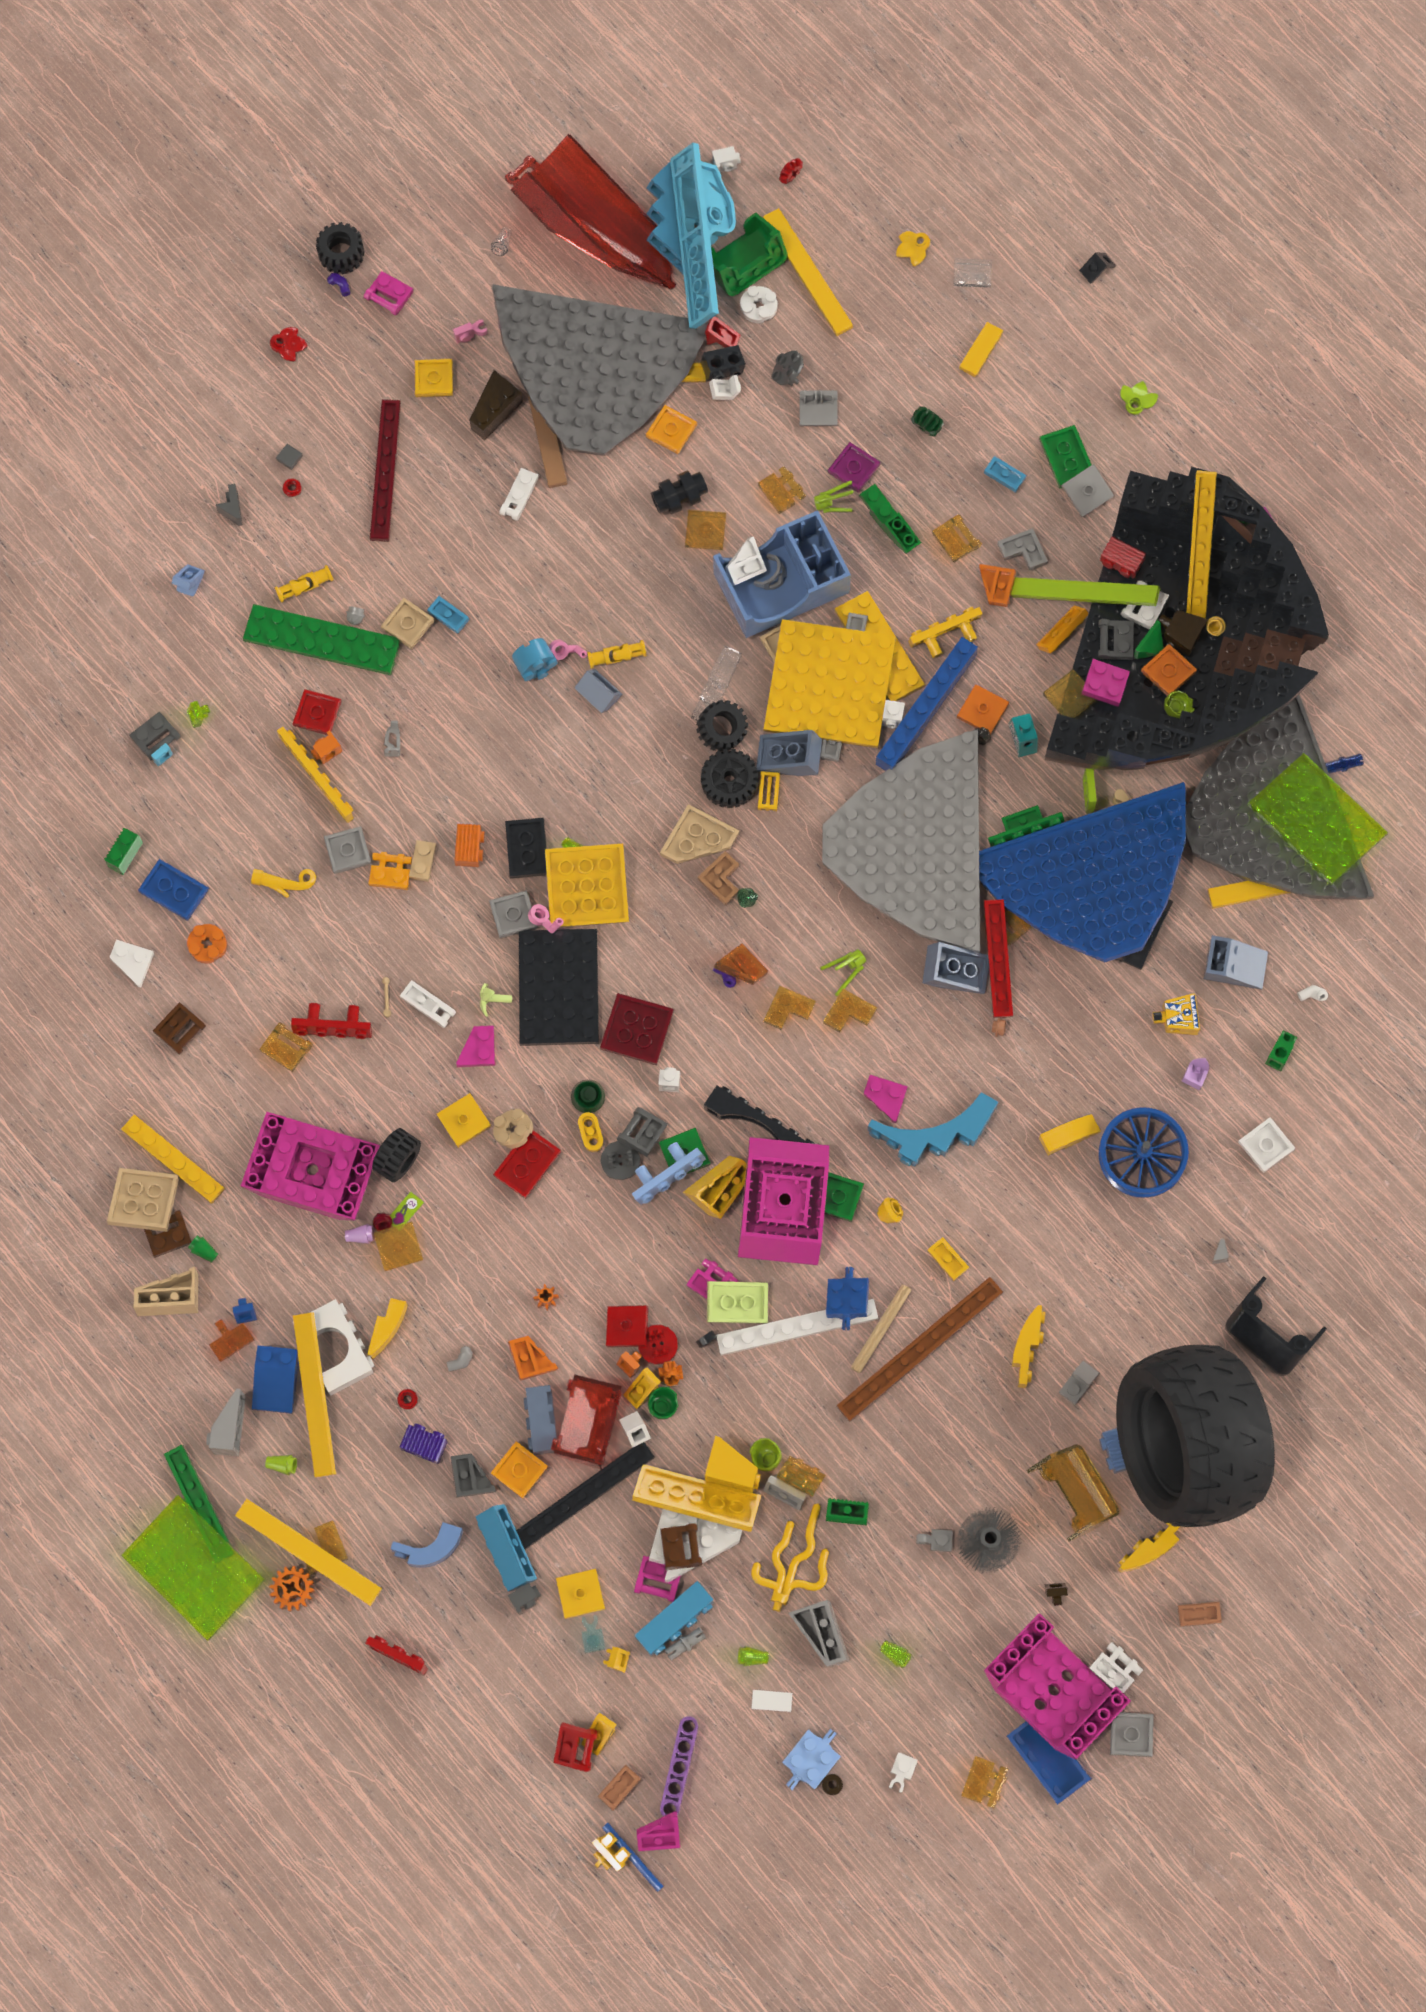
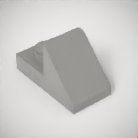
[1059,1361,1099,1405]

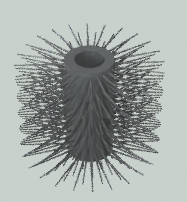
[956,1507,1022,1574]

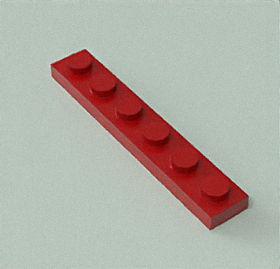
[984,899,1013,1018]

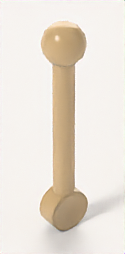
[382,977,391,1018]

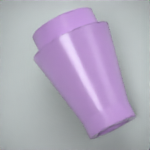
[345,1224,376,1244]

